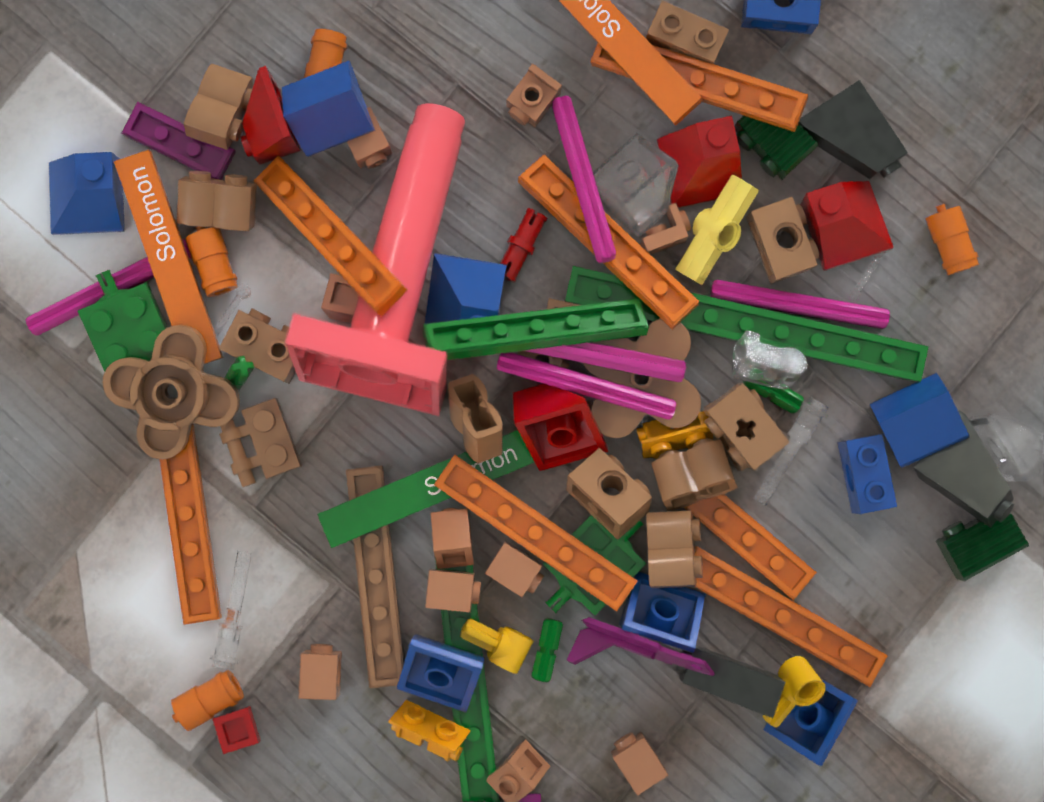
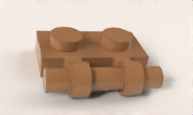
[219,398,302,488]

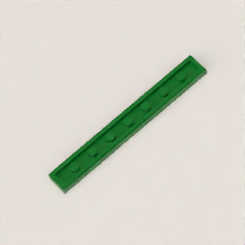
[435,560,500,802]

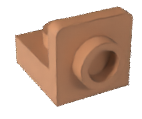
[640,203,691,255]
[487,739,550,802]

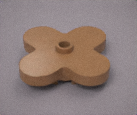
[583,319,701,438]
[103,325,240,459]

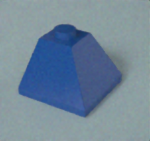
[49,152,125,235]
[424,253,507,324]

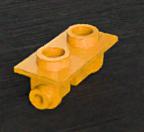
[636,411,713,459]
[388,700,471,762]

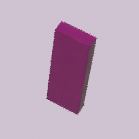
[121,101,236,180]

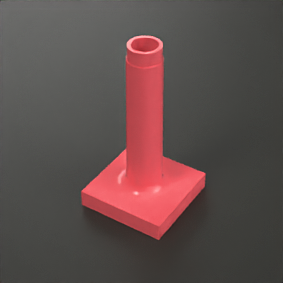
[285,103,465,416]

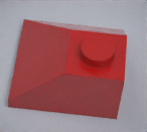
[240,66,300,165]
[656,115,742,208]
[800,181,894,271]
[513,384,608,471]

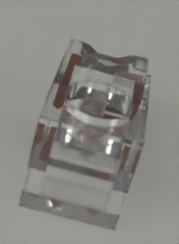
[732,330,808,390]

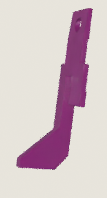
[567,617,714,676]

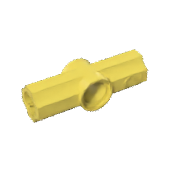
[675,175,759,285]

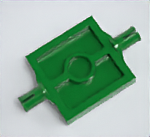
[78,270,168,372]
[543,515,647,616]

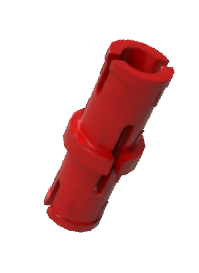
[500,208,548,283]

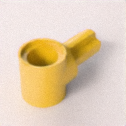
[460,619,534,674]
[762,656,826,727]

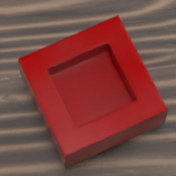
[213,706,261,754]

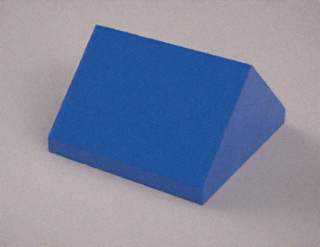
[282,61,375,157]
[870,373,970,468]
[619,572,706,653]
[396,634,485,712]
[763,679,858,767]

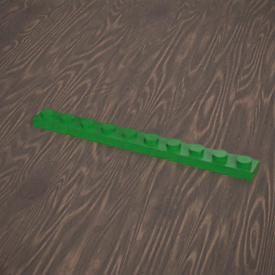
[565,266,929,382]

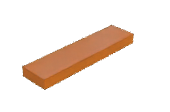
[683,494,817,601]

